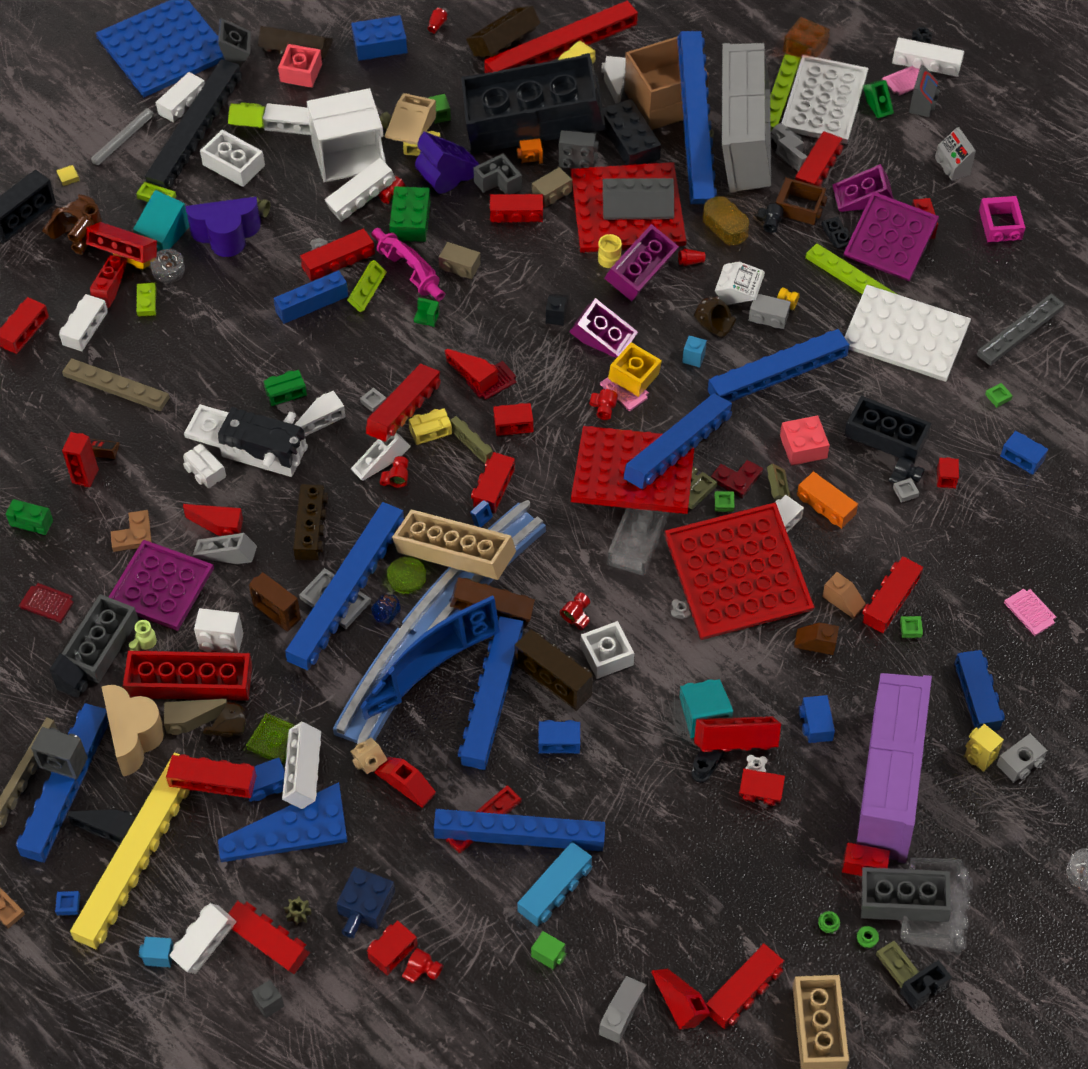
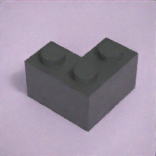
[474,154,522,194]

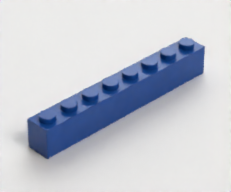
[708,329,850,402]
[623,393,732,489]
[458,616,523,770]
[16,703,109,863]
[434,809,605,851]

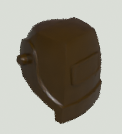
[694,296,736,338]
[203,702,246,738]

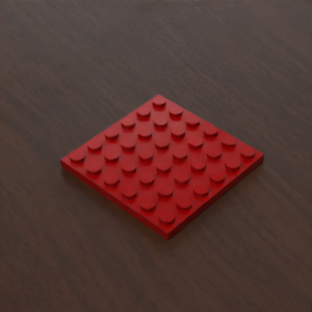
[571,162,686,253]
[571,426,694,514]
[664,502,814,640]

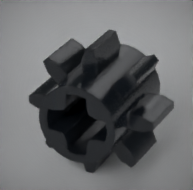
[912,27,932,44]

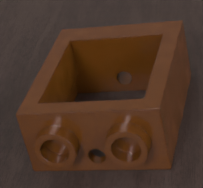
[775,178,828,225]
[249,572,301,632]

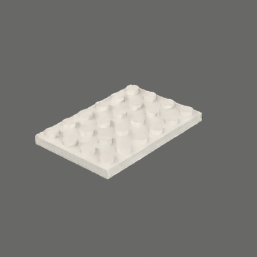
[782,55,868,144]
[845,285,971,382]

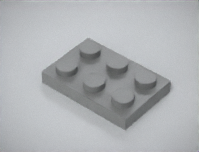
[299,568,371,629]

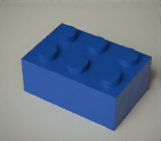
[351,15,407,61]

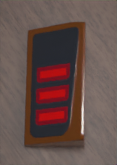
[90,439,120,459]

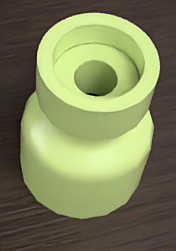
[129,620,157,651]

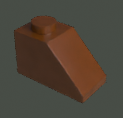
[794,622,839,655]

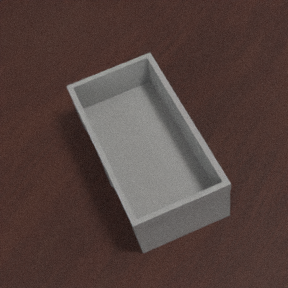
[722,43,771,193]

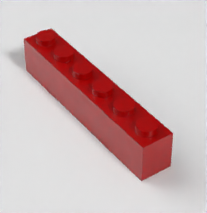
[366,363,441,442]

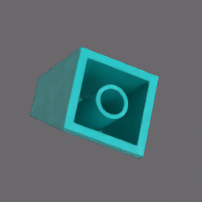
[133,190,189,255]
[679,679,733,738]

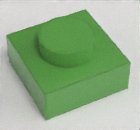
[985,383,1013,408]
[714,491,735,512]
[900,616,923,638]

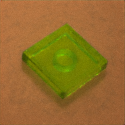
[246,713,295,765]

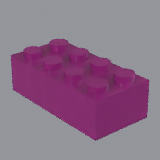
[604,224,679,301]

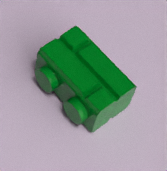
[263,370,307,406]
[6,499,53,535]

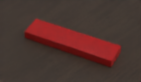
[445,785,522,854]

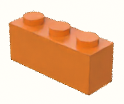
[797,471,858,529]

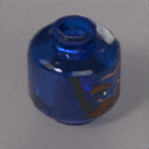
[371,594,401,624]

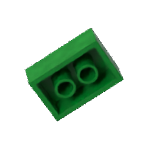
[390,186,430,242]

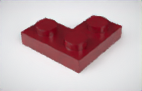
[711,460,763,499]

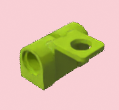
[228,102,266,128]

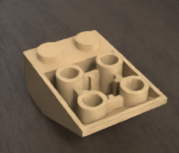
[385,93,436,145]

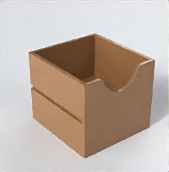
[624,36,709,130]

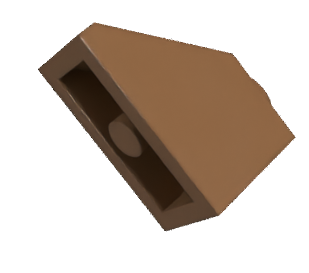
[822,572,866,619]

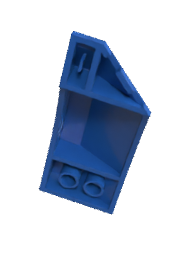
[361,595,500,720]

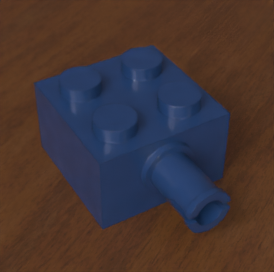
[337,867,395,938]

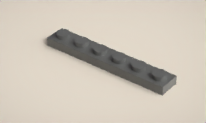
[977,294,1065,366]

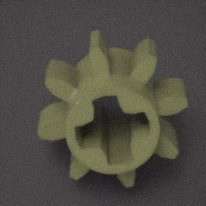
[284,896,312,925]

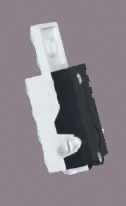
[184,404,308,477]

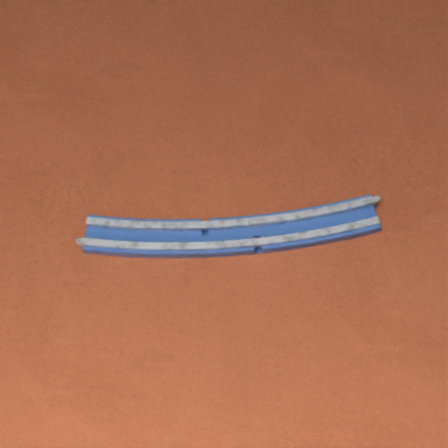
[333,500,546,744]

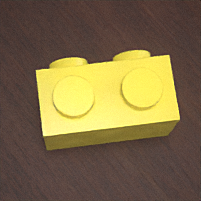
[964,724,1004,772]

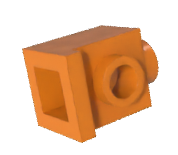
[517,139,543,163]

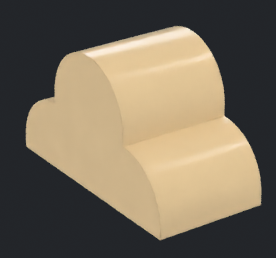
[102,685,165,776]

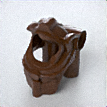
[42,194,103,255]

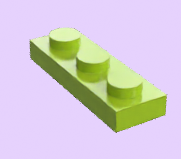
[347,260,387,312]

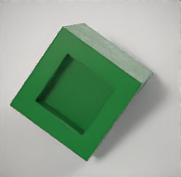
[414,298,440,327]

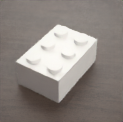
[200,130,265,187]

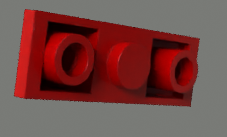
[375,757,436,808]

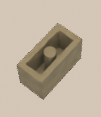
[532,167,572,207]
[439,242,481,279]

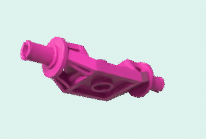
[371,228,445,301]

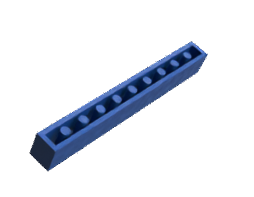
[677,31,717,204]
[285,502,404,670]

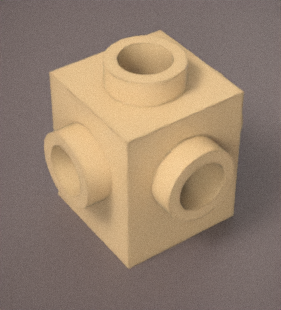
[350,737,387,774]

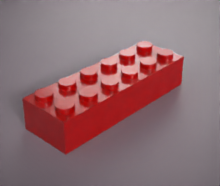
[123,651,252,701]

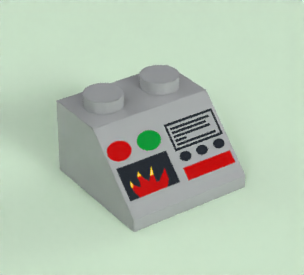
[935,127,976,181]

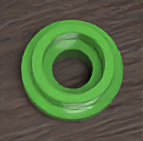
[818,911,840,933]
[857,926,879,948]

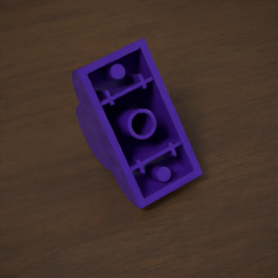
[415,131,480,193]
[185,197,261,257]

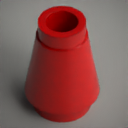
[427,8,447,33]
[678,248,705,266]

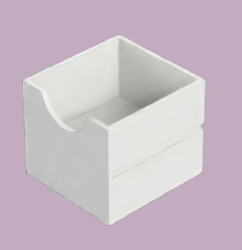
[307,88,386,182]

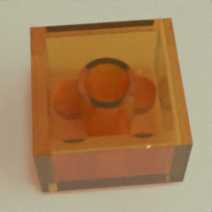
[783,17,830,59]

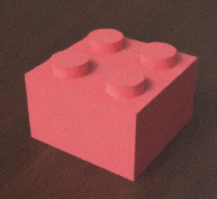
[278,44,322,88]
[780,415,830,466]

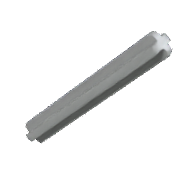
[91,108,153,166]

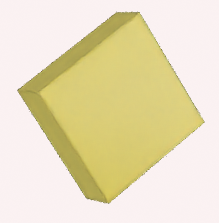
[56,165,80,186]

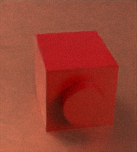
[937,457,959,489]

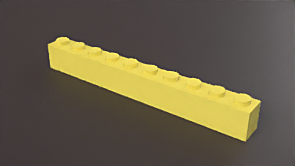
[70,752,190,949]

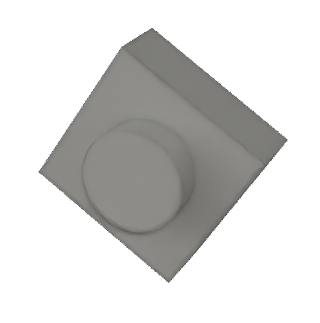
[360,387,387,412]
[893,478,919,502]

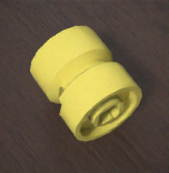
[598,234,622,268]

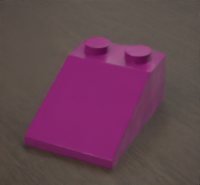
[832,164,894,211]
[569,298,638,358]

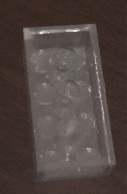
[607,508,669,576]

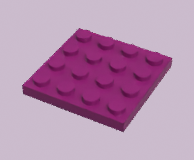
[844,191,939,282]
[109,540,214,631]

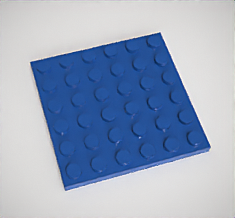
[96,0,225,97]

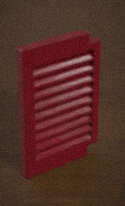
[466,361,516,400]
[19,583,74,623]

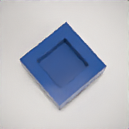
[470,500,493,528]
[55,891,80,915]

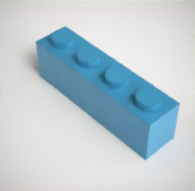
[517,842,592,927]

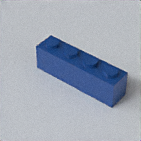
[274,271,348,324]
[954,650,1005,731]

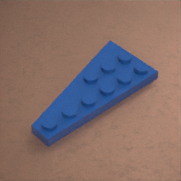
[218,782,347,862]

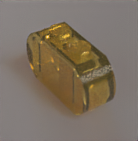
[703,196,749,245]

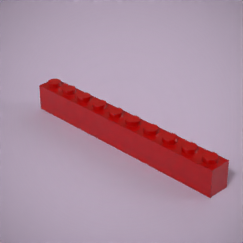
[484,0,638,73]

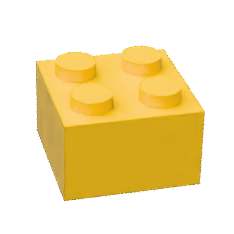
[608,342,662,397]

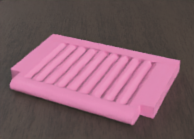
[882,66,920,95]
[600,377,649,412]
[1004,589,1057,636]

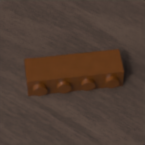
[449,577,535,629]

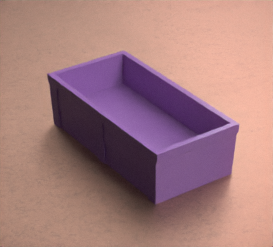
[856,673,932,864]

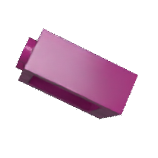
[979,196,1025,242]

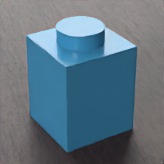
[682,335,707,368]
[139,937,174,967]

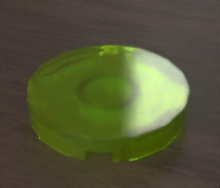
[387,557,426,593]

